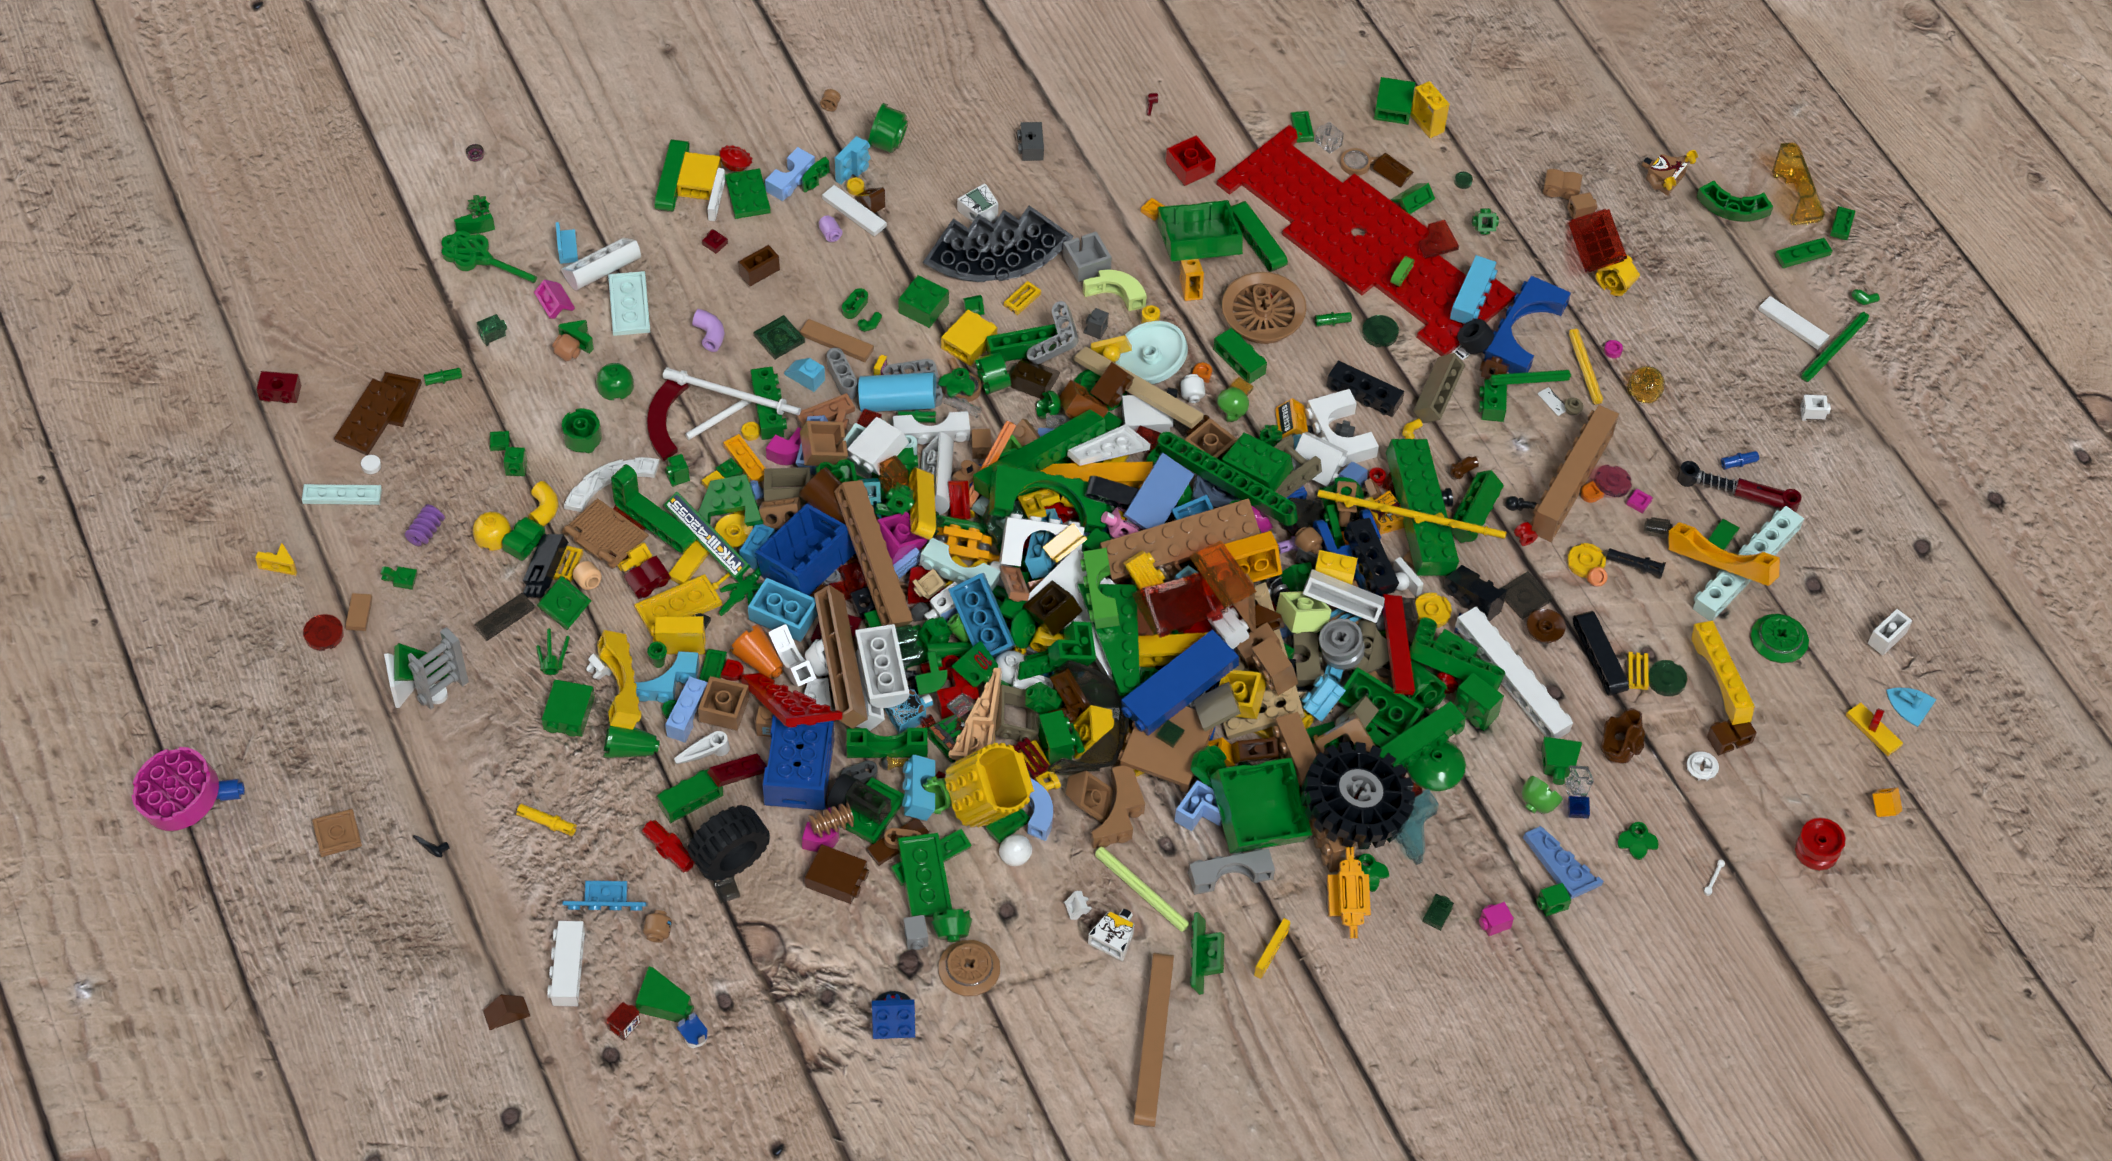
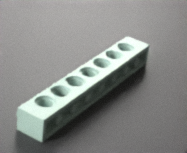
[1693,506,1804,621]

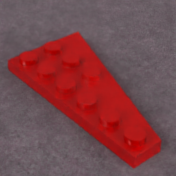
[740,673,843,727]

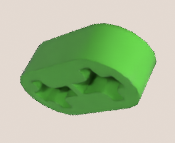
[1391,256,1414,287]

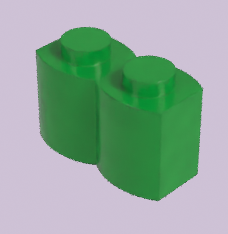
[502,517,546,561]

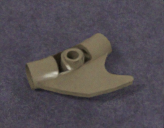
[1347,620,1390,675]

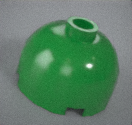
[596,363,634,400]

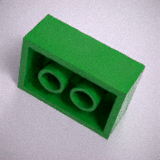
[1222,432,1294,491]

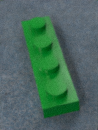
[891,829,972,886]

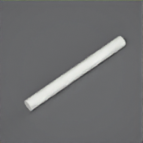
[685,399,751,440]

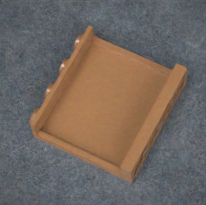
[1118,706,1215,793]

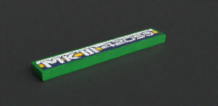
[664,491,751,580]

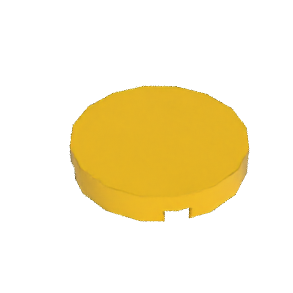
[1567,543,1606,578]
[1412,592,1452,628]

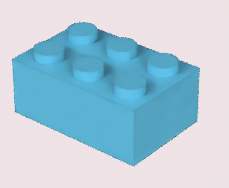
[748,578,818,642]

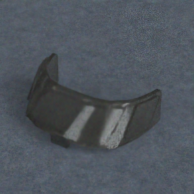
[1048,660,1129,775]

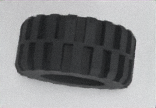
[688,805,770,881]

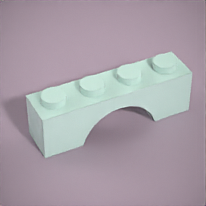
[919,538,1001,591]

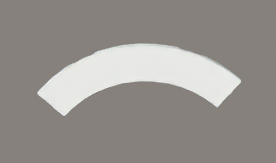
[564,457,660,512]

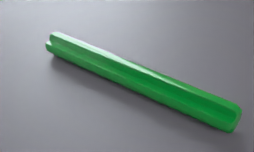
[1489,370,1572,386]

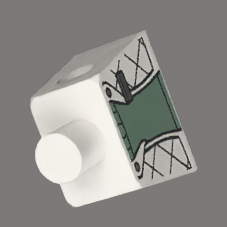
[957,183,998,224]

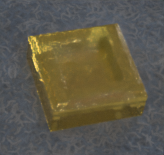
[1228,377,1253,396]

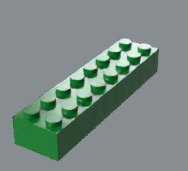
[1385,439,1459,576]

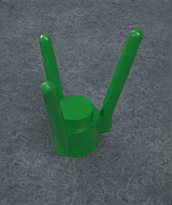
[536,628,570,675]

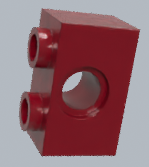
[257,371,302,403]

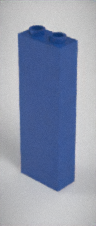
[1121,629,1239,736]

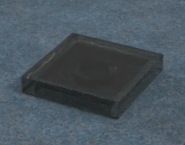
[1500,571,1553,620]

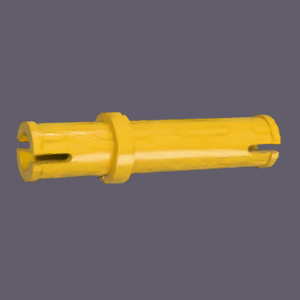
[516,803,577,837]

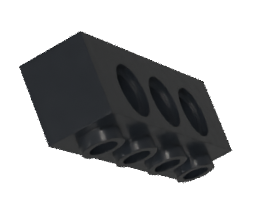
[1326,360,1405,417]
[1344,518,1399,596]

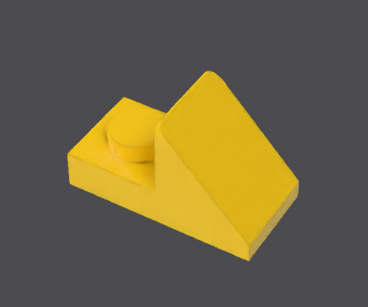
[255,543,297,576]

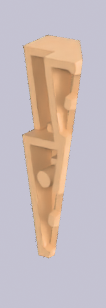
[949,668,1002,761]

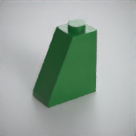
[635,966,694,1023]

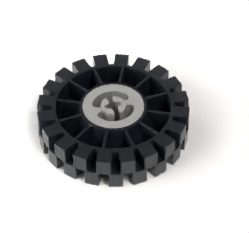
[1301,742,1415,849]

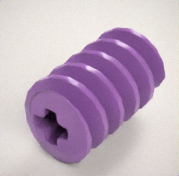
[405,504,445,546]

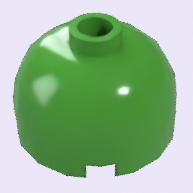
[1521,776,1563,814]

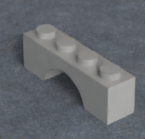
[1188,848,1275,895]

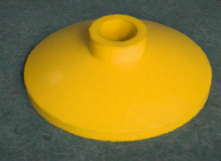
[715,514,753,547]

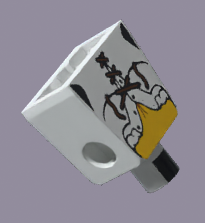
[1088,909,1135,962]

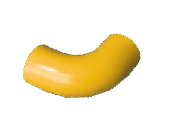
[528,481,559,527]

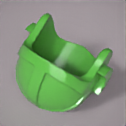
[1217,387,1249,422]
[923,776,952,814]

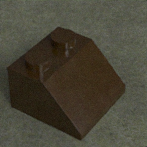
[1011,359,1060,399]
[1023,580,1083,637]

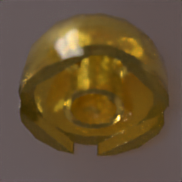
[1627,366,1665,403]

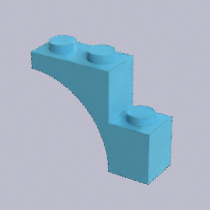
[634,651,699,703]

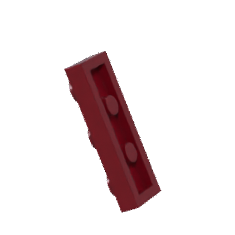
[707,753,767,787]

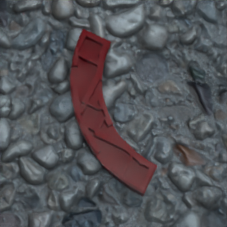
[647,380,689,462]

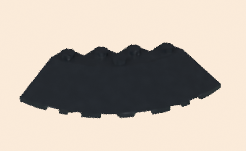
[923,205,1074,282]

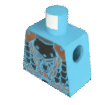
[884,689,933,734]

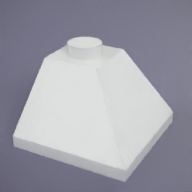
[384,653,416,708]

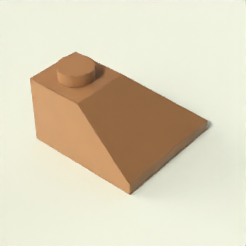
[1066,771,1113,823]

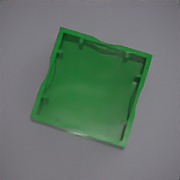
[1158,200,1243,261]
[1210,758,1313,854]

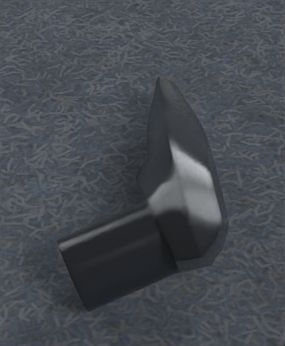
[413,835,450,858]

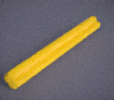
[1569,328,1603,405]

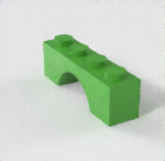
[1080,548,1119,629]

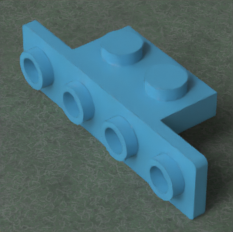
[562,881,648,911]

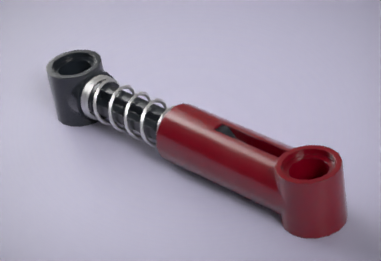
[1677,461,1802,512]

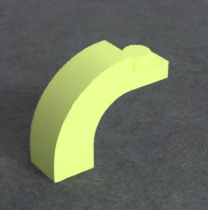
[1083,270,1147,311]

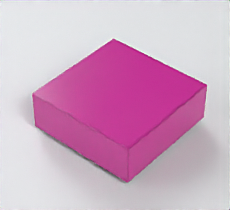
[1626,488,1653,514]

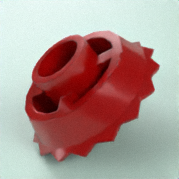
[719,145,753,171]

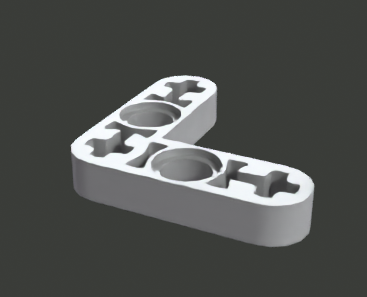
[1027,301,1079,364]
[882,359,943,407]

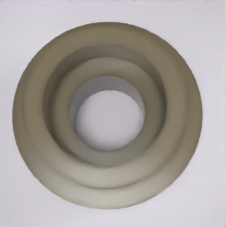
[1564,398,1583,415]

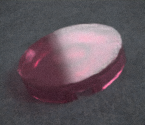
[1594,465,1632,497]

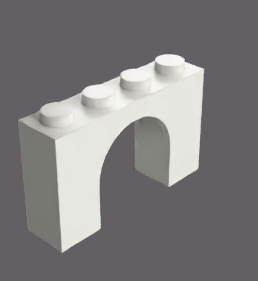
[1305,389,1379,466]
[999,513,1084,566]

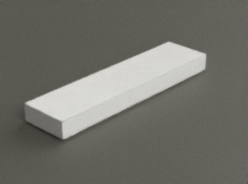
[822,185,887,237]
[1758,296,1830,350]

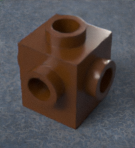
[1479,356,1510,380]

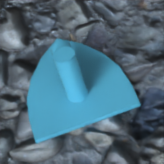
[1886,688,1936,727]

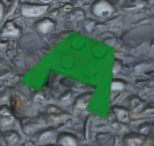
[698,474,764,527]

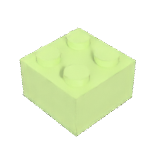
[1276,591,1332,633]

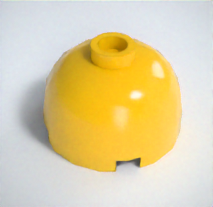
[472,511,512,551]

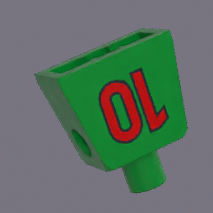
[952,641,998,687]

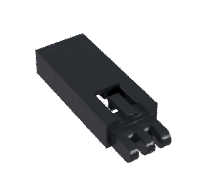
[523,534,568,598]

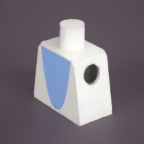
[924,582,958,621]

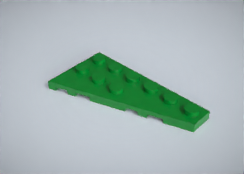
[1077,584,1140,696]

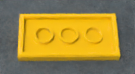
[634,574,722,636]

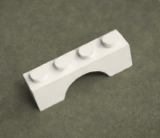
[893,411,970,444]

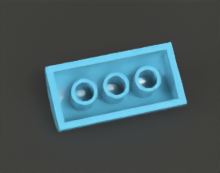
[858,372,937,412]

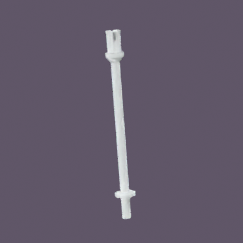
[663,367,801,415]

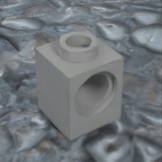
[904,915,928,950]

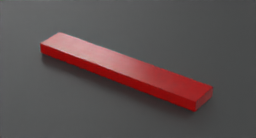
[1382,594,1415,695]

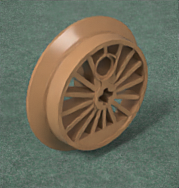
[1222,272,1306,344]

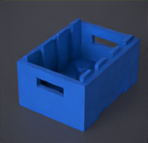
[755,504,856,596]
[763,715,835,810]

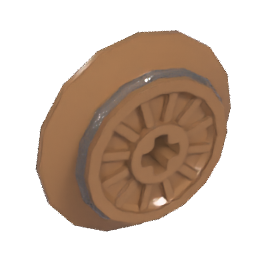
[938,940,1000,996]

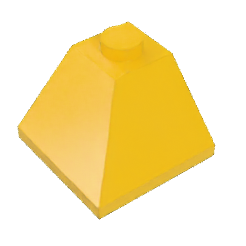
[1073,705,1114,759]

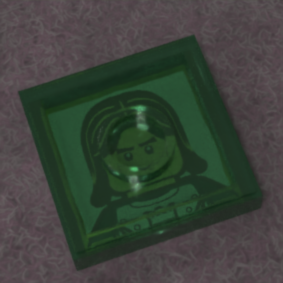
[753,315,805,360]

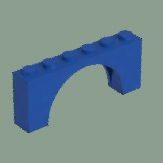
[1483,276,1571,373]

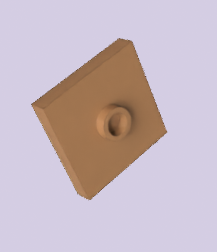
[312,809,362,857]

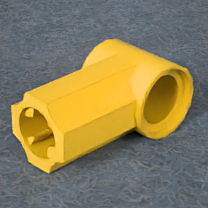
[1030,626,1065,652]

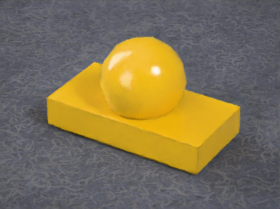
[1091,335,1132,363]

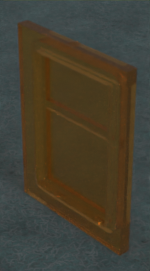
[1190,541,1257,609]

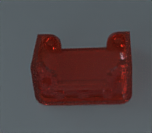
[1133,567,1229,638]

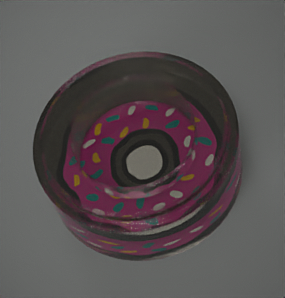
[466,144,485,162]

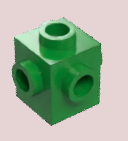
[1472,208,1499,234]
[885,482,915,515]
[918,616,953,644]
[1025,682,1057,715]

